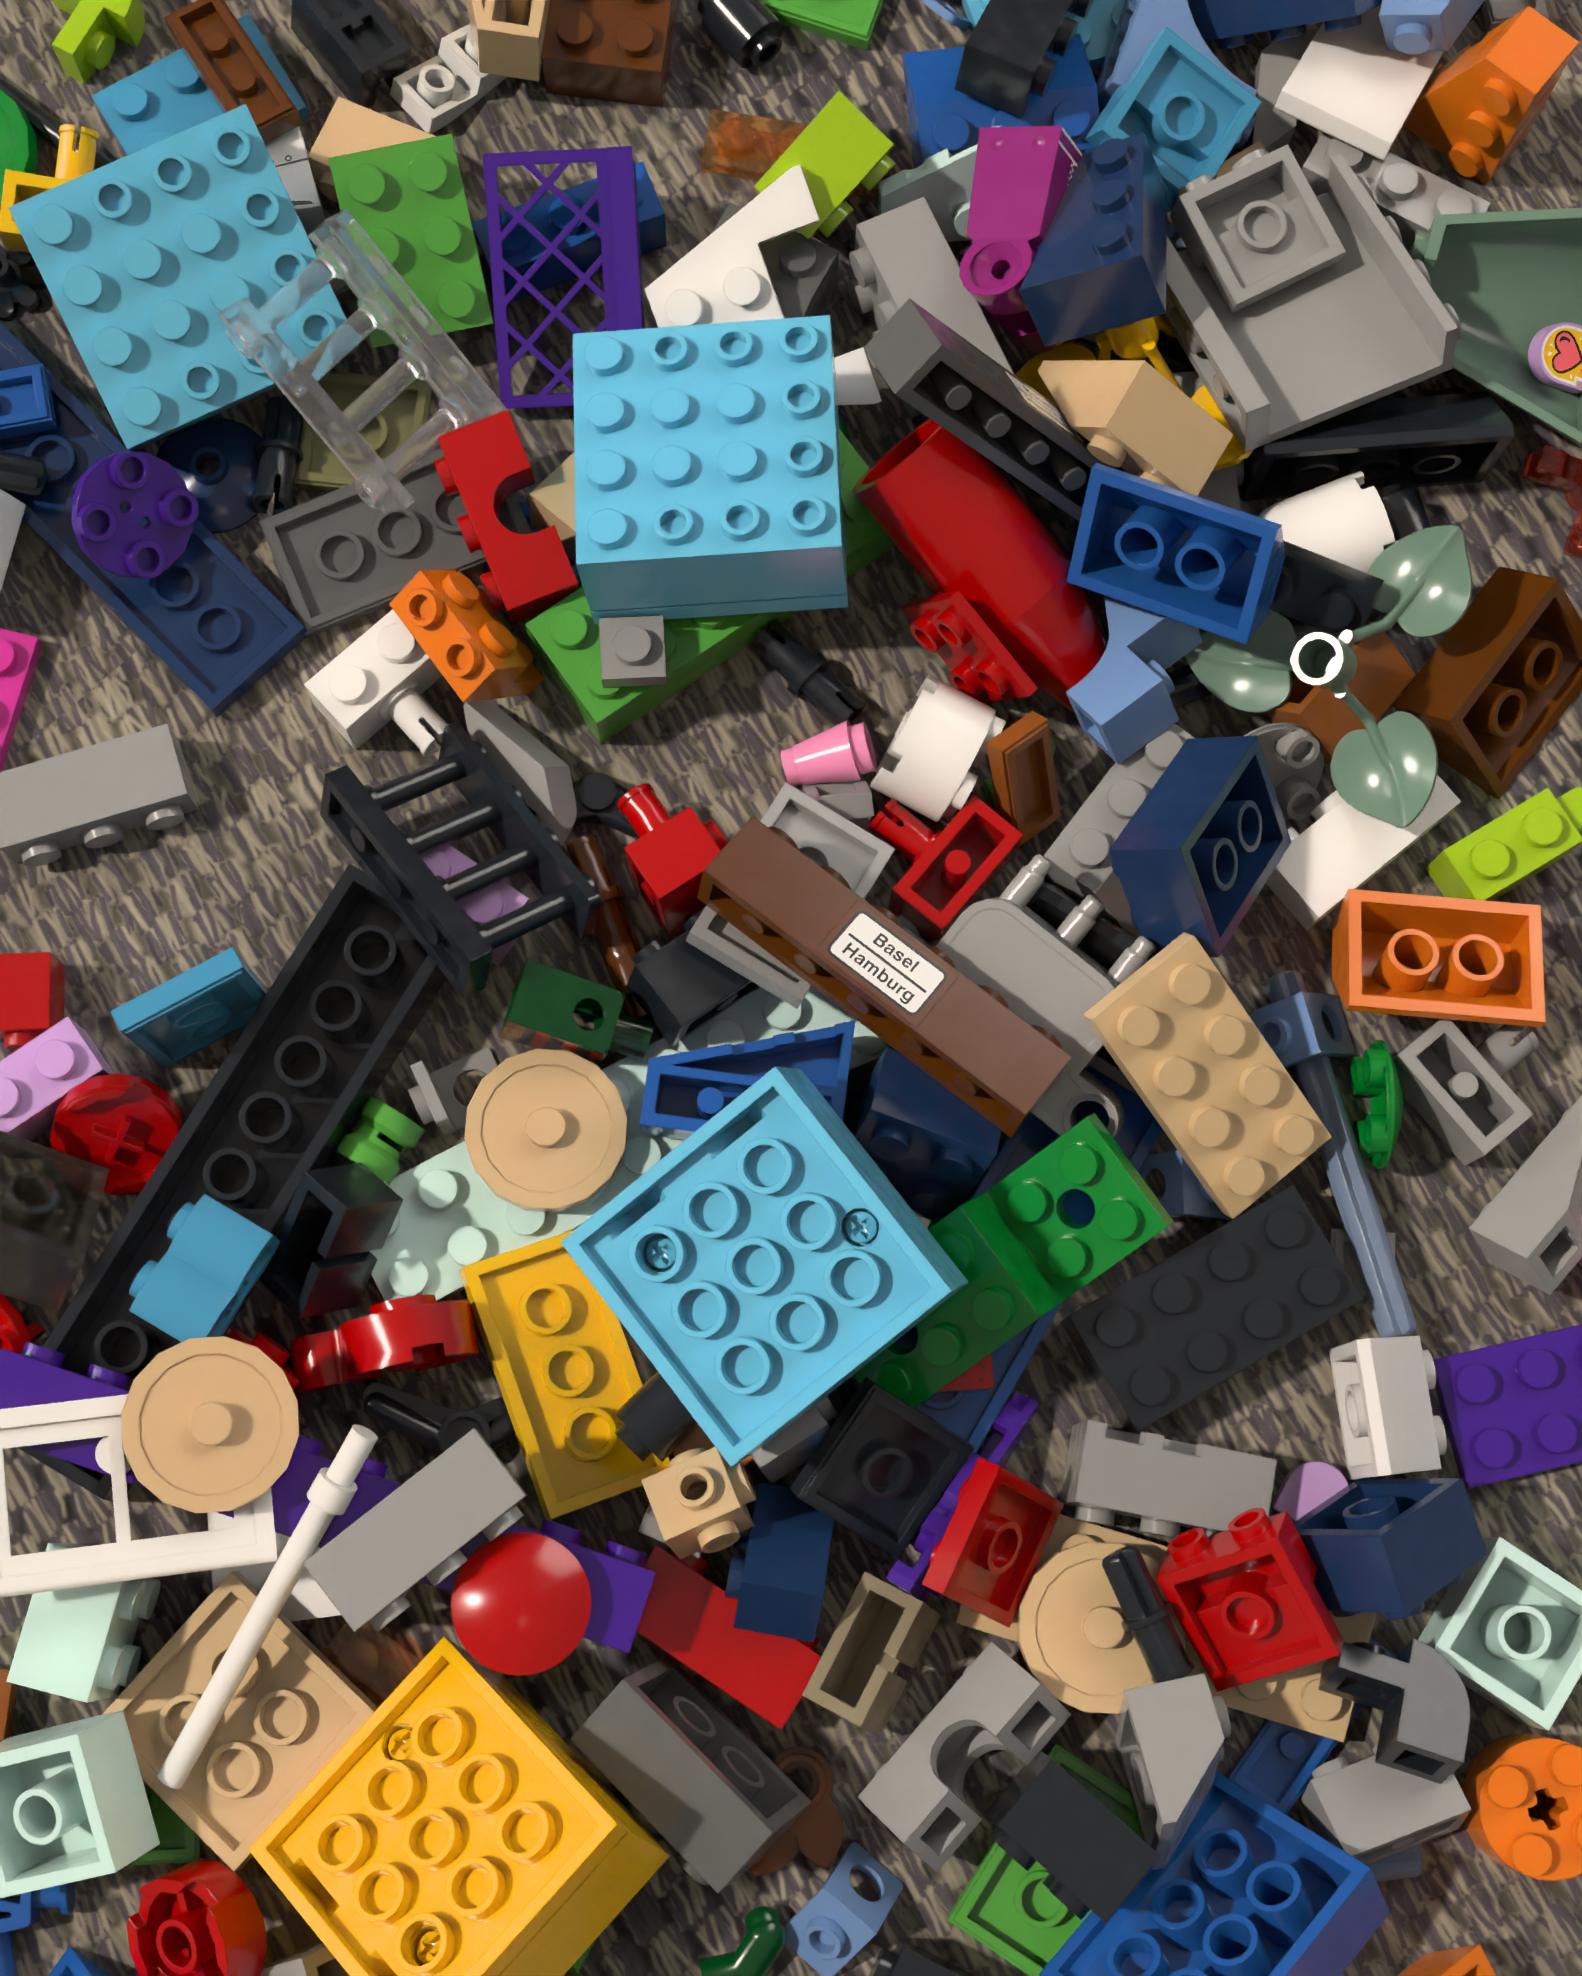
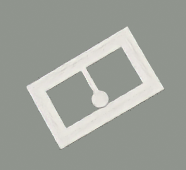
[0,1394,278,1598]

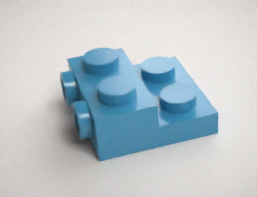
[1085,27,1262,212]

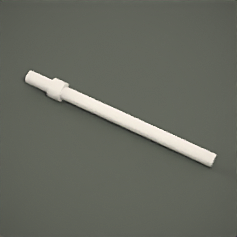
[157,1424,378,1789]

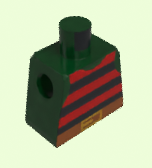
[499,959,654,1066]

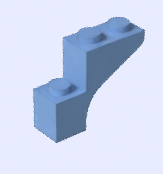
[1066,595,1203,765]

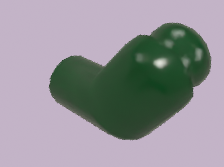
[699,1906,787,1976]

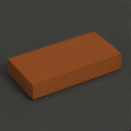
[986,711,1061,846]

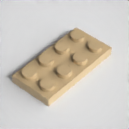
[1082,932,1332,1219]

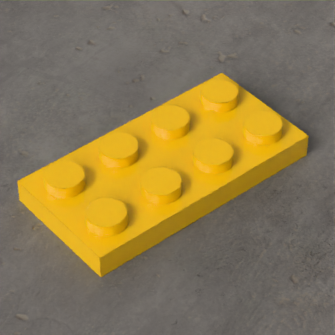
[459,1229,670,1520]

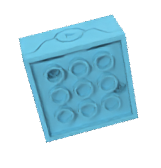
[8,104,359,452]
[573,315,848,624]
[560,1066,969,1467]

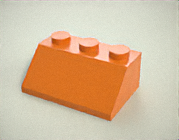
[1332,889,1546,1027]

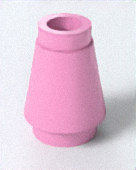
[781,720,877,786]

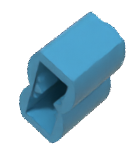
[129,1194,280,1342]

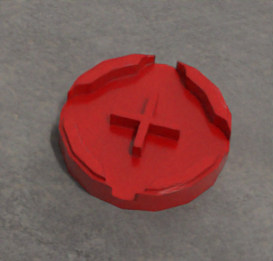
[50,1073,184,1196]

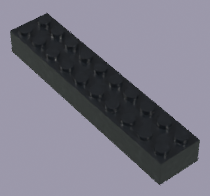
[17,864,447,1501]

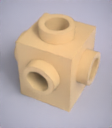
[641,1447,756,1559]

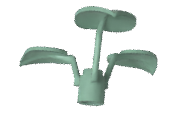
[1184,525,1473,828]

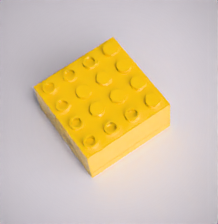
[248,1636,671,1976]

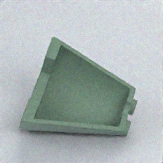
[1409,208,1582,447]

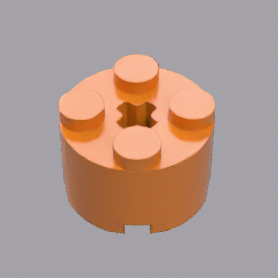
[1461,1733,1582,1881]

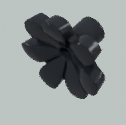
[0,245,47,322]

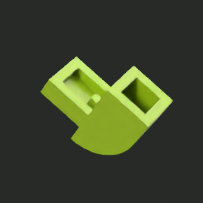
[52,0,145,85]

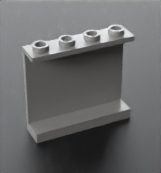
[1162,153,1461,452]

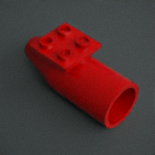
[852,419,1108,713]

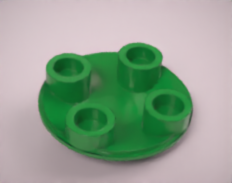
[1350,1040,1403,1169]

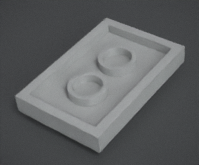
[686,782,895,1009]

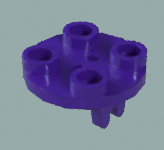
[72,451,199,578]

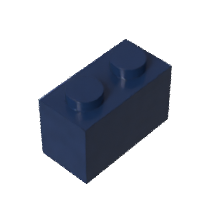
[725,1482,834,1642]

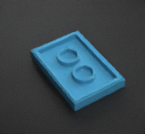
[110,947,268,1068]

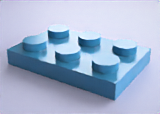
[92,13,309,156]

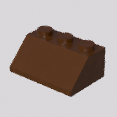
[1393,566,1582,799]

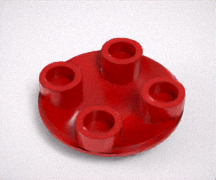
[451,1532,592,1676]

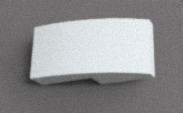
[390,24,507,134]

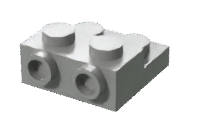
[1170,144,1346,313]

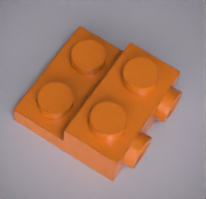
[389,569,544,702]

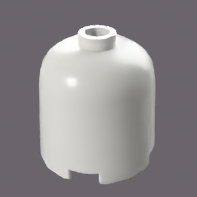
[1258,471,1395,573]

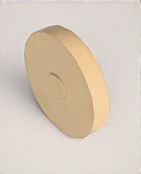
[464,1049,628,1212]
[121,1336,299,1513]
[1017,1542,1185,1714]

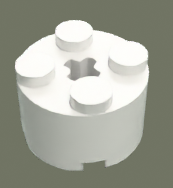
[869,675,1006,822]

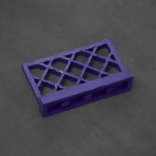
[483,146,645,409]

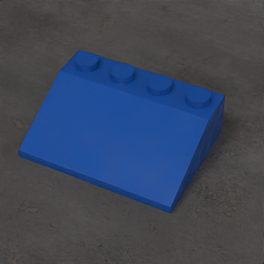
[1039,1772,1390,1976]

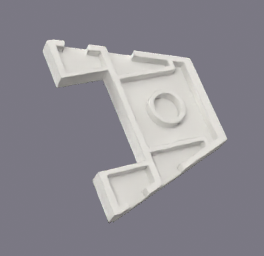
[645,165,882,405]

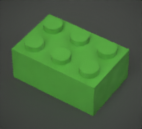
[328,133,493,348]

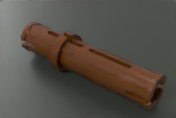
[562,835,649,1020]

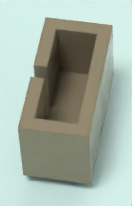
[802,1572,941,1737]

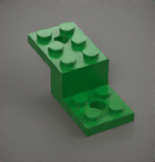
[853,1113,1174,1407]

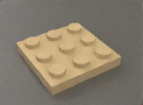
[103,1571,378,1872]

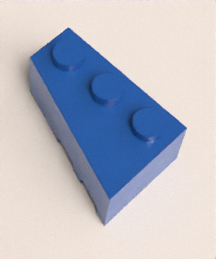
[639,1020,855,1140]

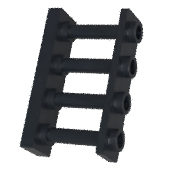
[320,722,601,999]

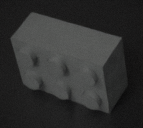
[570,1656,812,1894]

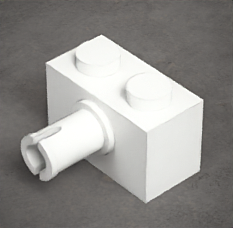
[304,609,449,757]

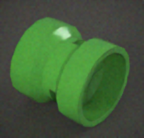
[335,1096,425,1185]

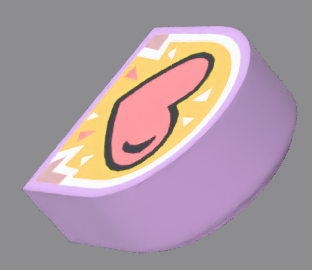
[1528,322,1582,394]

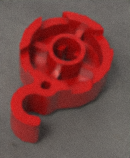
[290,1294,479,1394]
[127,1858,267,1976]

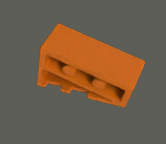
[1404,6,1579,185]

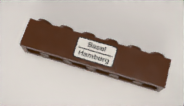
[697,816,1072,1138]

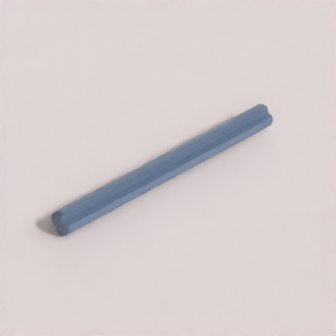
[1266,970,1416,1338]

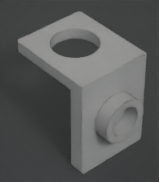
[408,1048,498,1136]

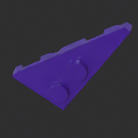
[886,1390,1040,1603]

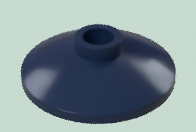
[156,418,262,533]

